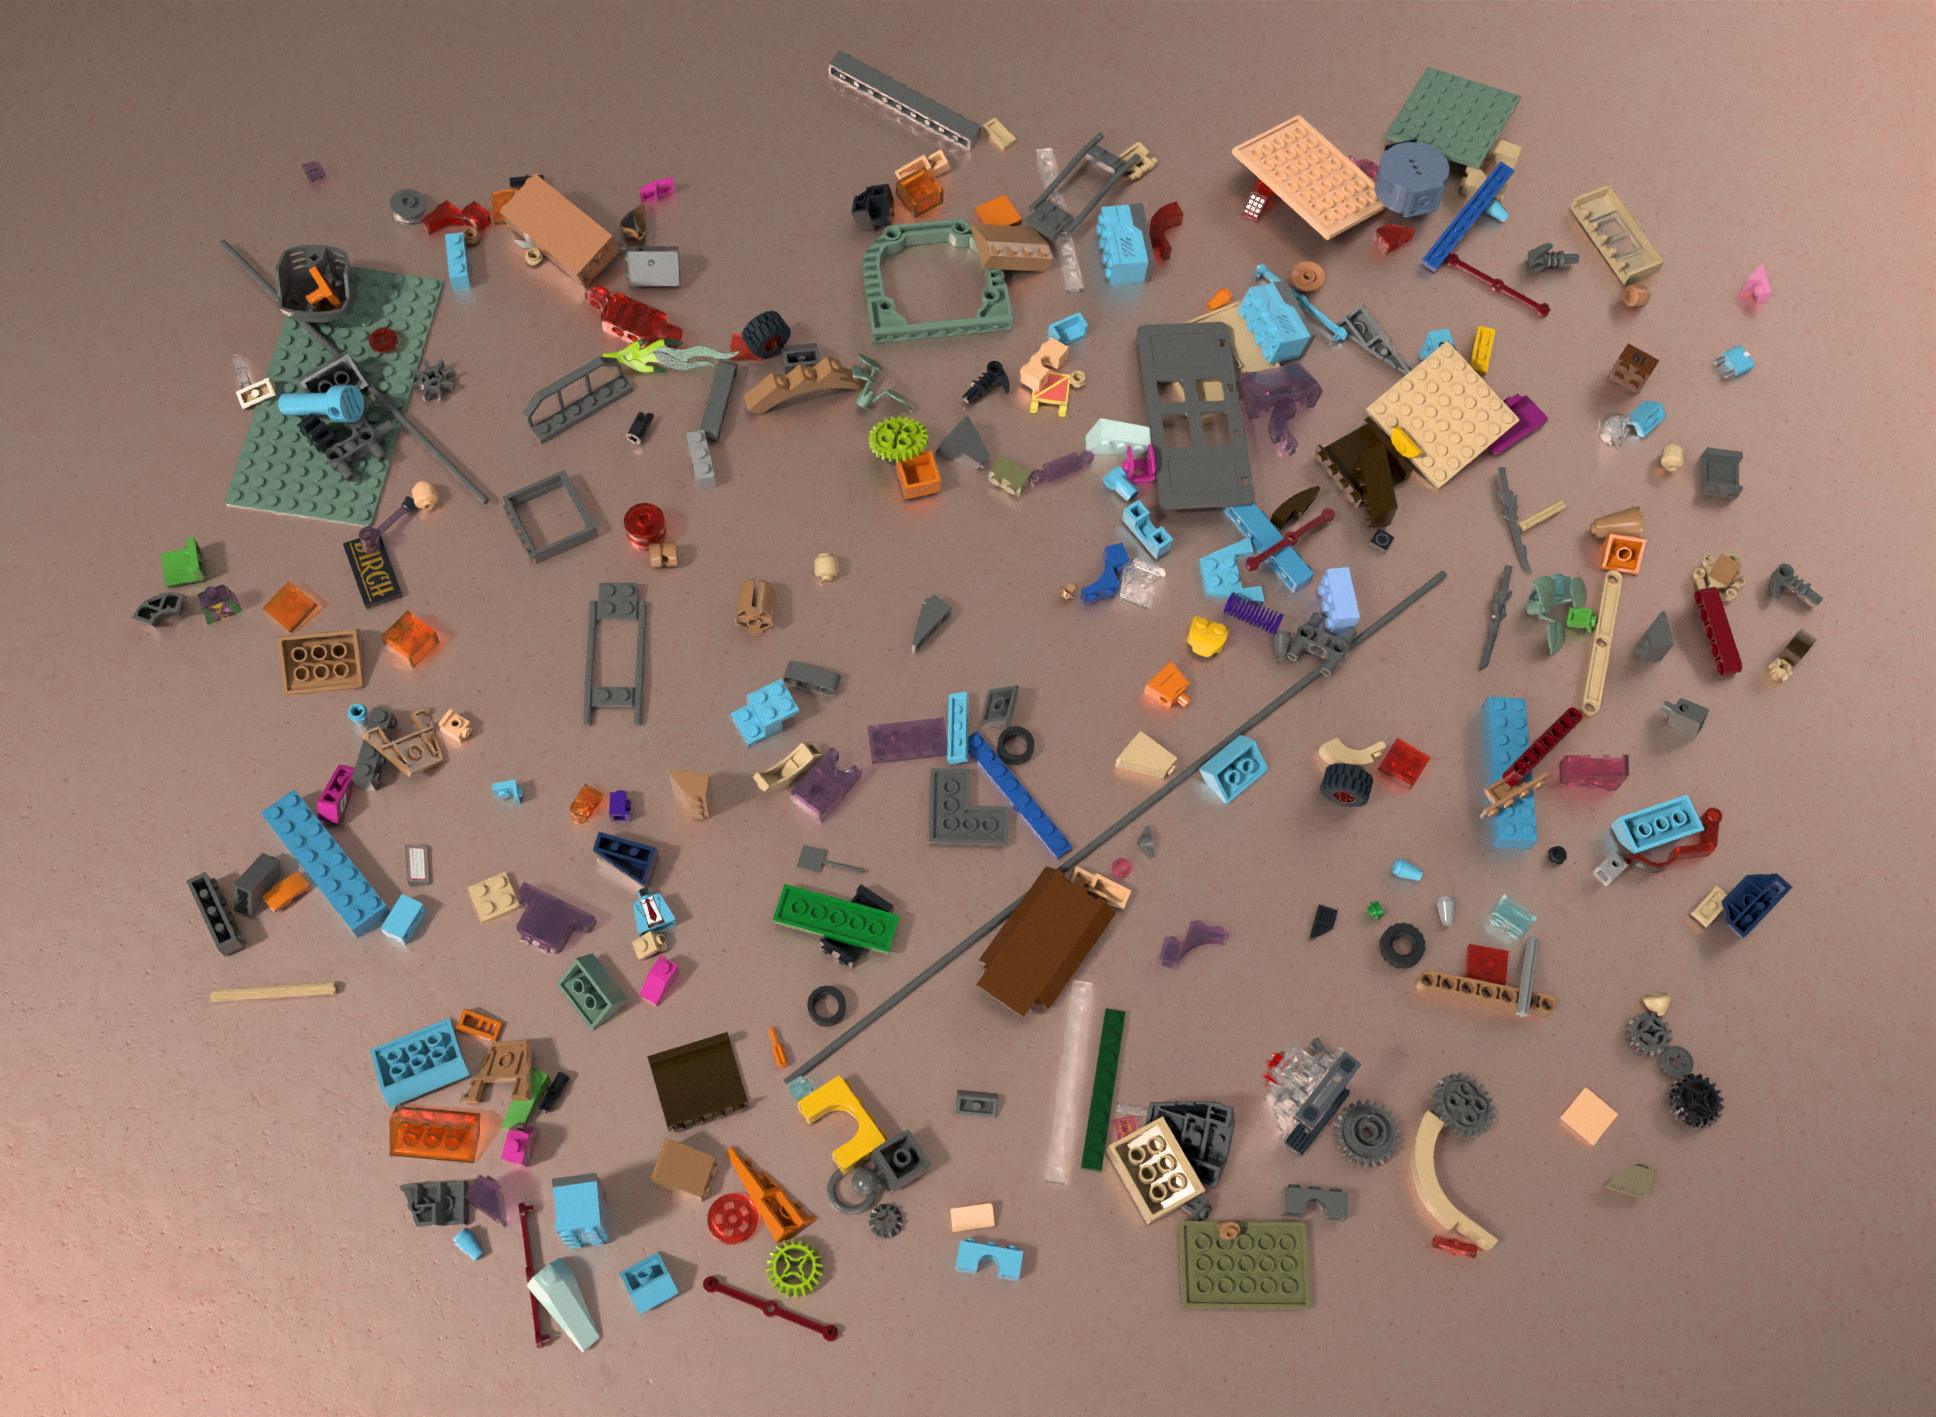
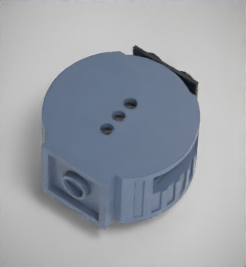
[1374,139,1449,218]

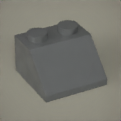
[1635,611,1674,663]

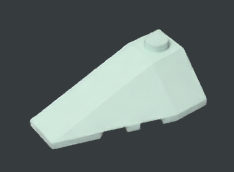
[527,1258,600,1352]

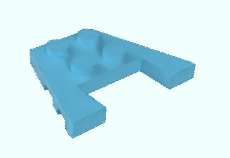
[1199,537,1265,605]

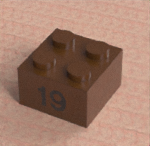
[1608,343,1659,394]

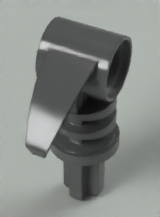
[1527,243,1579,272]
[1770,563,1823,606]

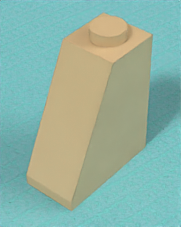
[1115,731,1177,779]

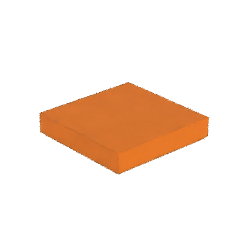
[975,194,1022,226]

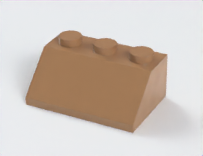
[669,769,713,819]

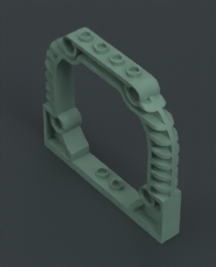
[862,219,1013,344]

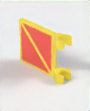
[1030,372,1071,417]

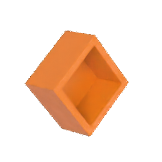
[896,450,941,500]

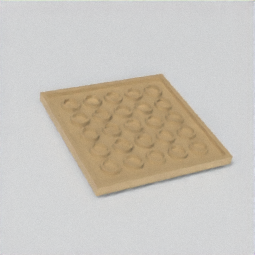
[1365,341,1520,490]

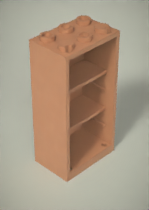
[499,173,620,288]

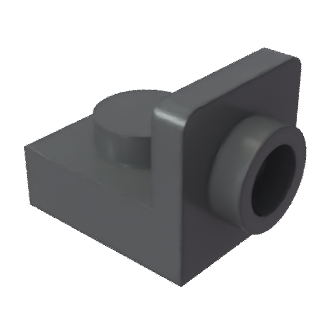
[1180,1194,1212,1221]

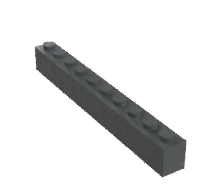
[828,51,981,151]

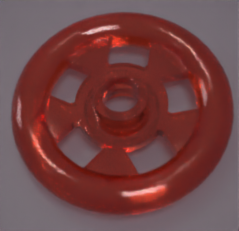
[707,1193,758,1245]

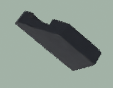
[1309,904,1338,940]

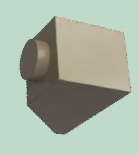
[1604,1164,1655,1199]

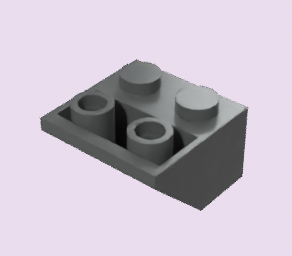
[781,343,821,376]

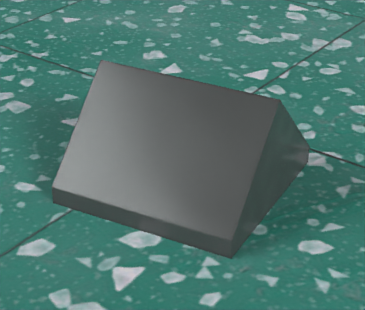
[980,685,1019,730]

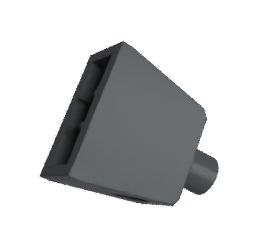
[1660,698,1709,741]

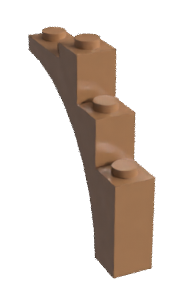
[744,356,864,414]

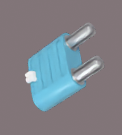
[1713,345,1754,379]

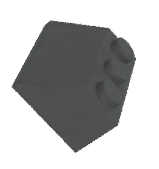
[299,350,368,393]

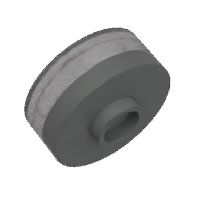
[390,189,427,226]

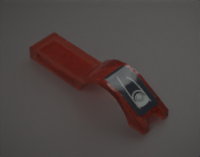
[1624,842,1716,873]

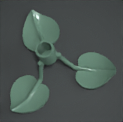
[852,353,913,413]
[1527,576,1587,656]

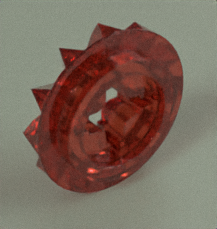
[369,328,399,354]

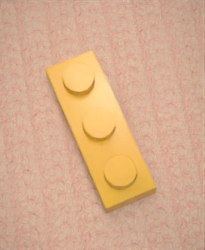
[1469,326,1496,376]

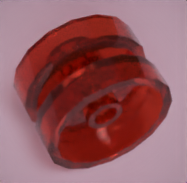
[624,503,667,551]

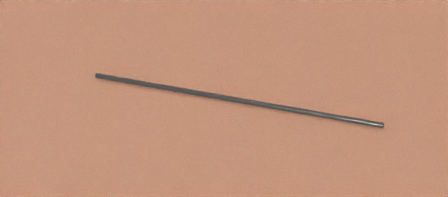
[219,240,489,505]

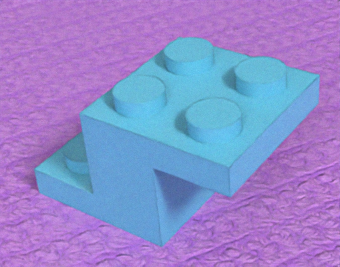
[730,679,799,747]

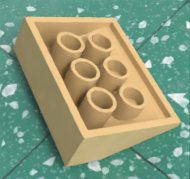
[1106,1117,1205,1225]

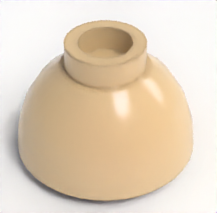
[1643,992,1672,1016]

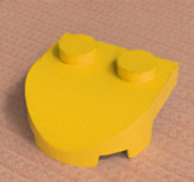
[1187,616,1230,657]

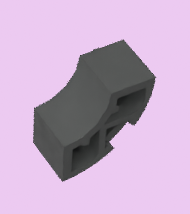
[132,592,187,627]

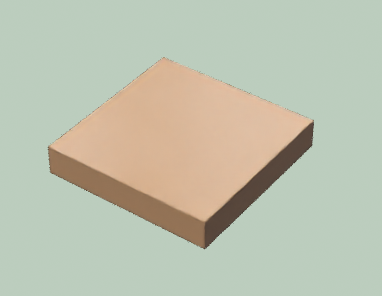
[1560,1087,1618,1146]

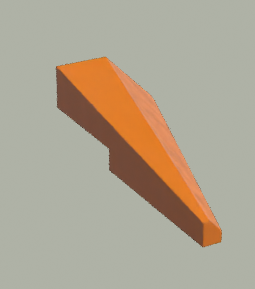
[726,1146,817,1243]

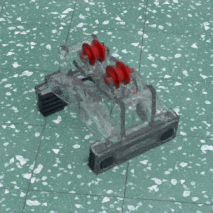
[1262,1043,1362,1157]

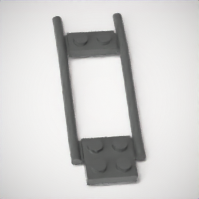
[1025,133,1140,240]
[583,583,646,726]

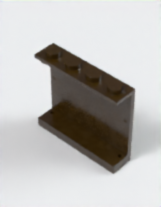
[1315,416,1413,508]
[647,1032,749,1133]

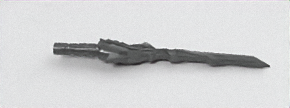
[1497,467,1532,573]
[1479,565,1513,670]

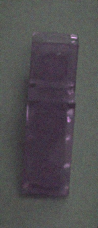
[1157,920,1229,970]

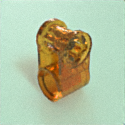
[570,784,604,824]

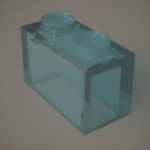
[1486,894,1537,941]

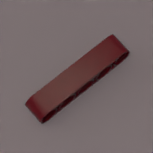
[1694,586,1742,676]

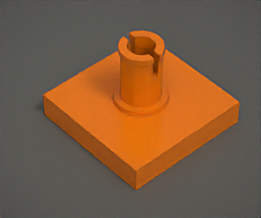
[306,266,343,310]

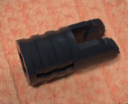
[626,412,654,444]

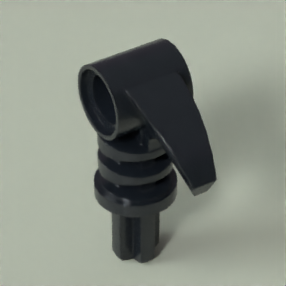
[962,361,1010,403]

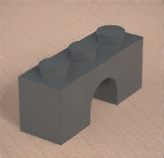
[1281,1184,1348,1222]

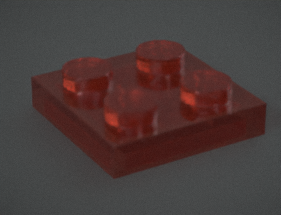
[1377,738,1431,790]
[1465,944,1509,986]

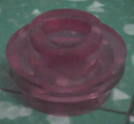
[1112,858,1132,878]

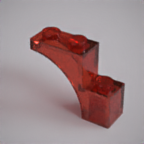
[421,200,492,236]

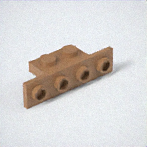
[1480,772,1549,819]

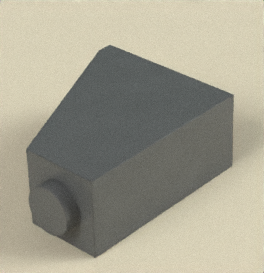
[234,853,280,918]

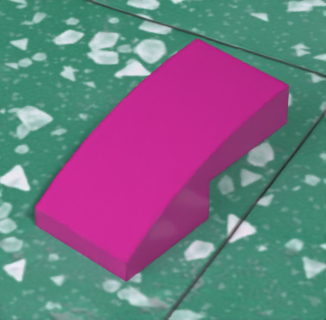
[639,177,675,202]

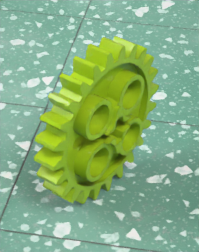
[868,415,928,463]

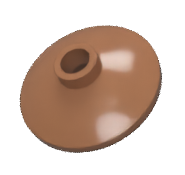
[1290,261,1325,291]

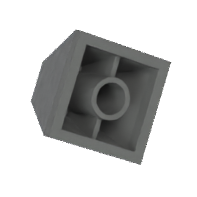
[936,415,990,470]

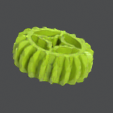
[765,1238,824,1298]

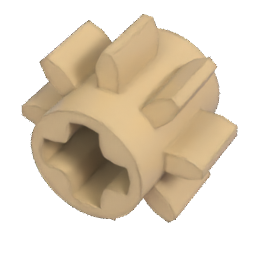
[1768,658,1794,682]

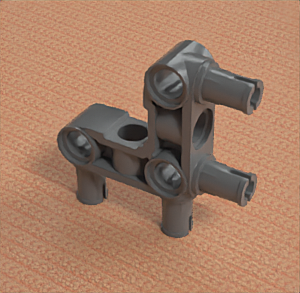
[326,395,395,482]

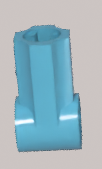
[1103,466,1140,502]

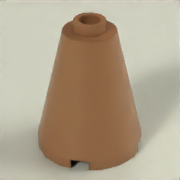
[1591,506,1643,539]

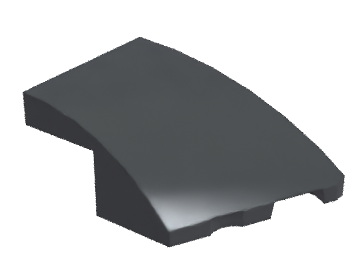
[400,1181,468,1227]

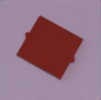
[730,334,762,361]

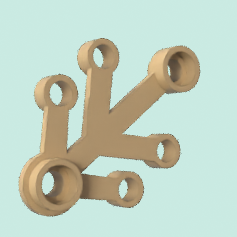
[1692,553,1746,601]

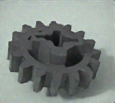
[1626,1011,1672,1056]

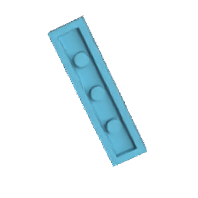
[947,691,969,764]

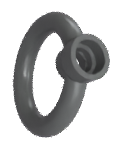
[827,1165,883,1215]

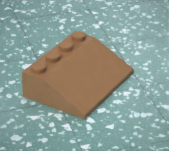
[971,224,1053,272]
[277,629,364,695]

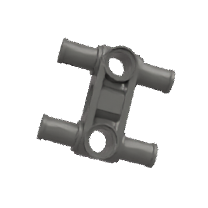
[1287,612,1357,677]

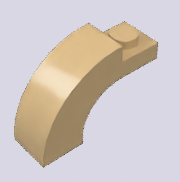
[1318,737,1386,770]

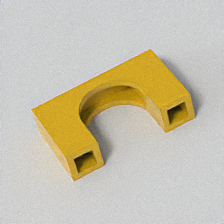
[798,1075,887,1175]

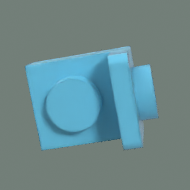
[491,779,523,804]

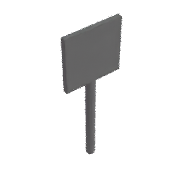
[797,845,865,873]

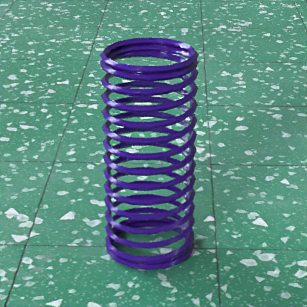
[1223,592,1284,636]

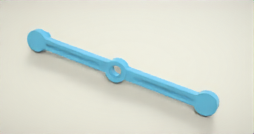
[1254,264,1348,341]

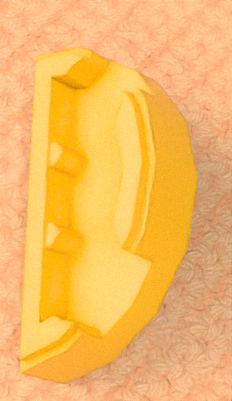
[1391,426,1422,458]

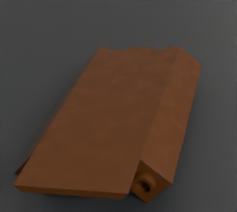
[976,866,1116,1017]

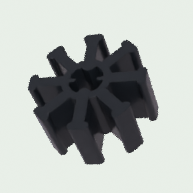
[297,413,337,454]

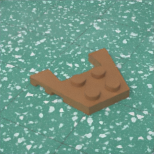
[362,707,443,777]
[460,1040,531,1104]

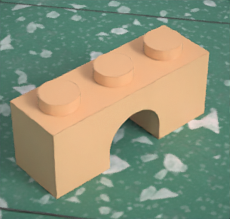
[1020,337,1069,392]

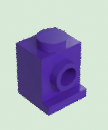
[609,790,631,822]

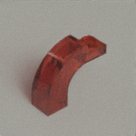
[1149,201,1184,261]

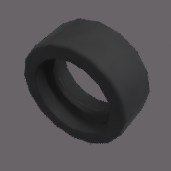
[997,726,1034,765]
[807,985,846,1027]

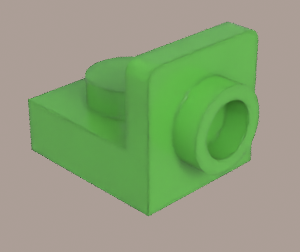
[1567,607,1597,633]

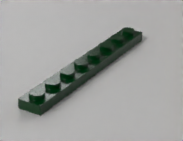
[1080,1008,1126,1173]

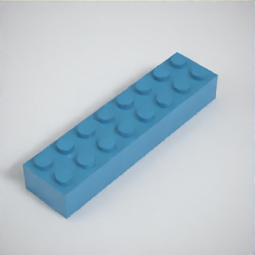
[1482,697,1537,849]
[261,789,390,938]

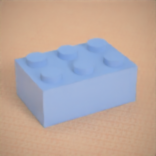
[1318,567,1360,635]

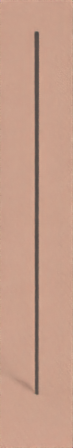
[783,570,1447,1087]

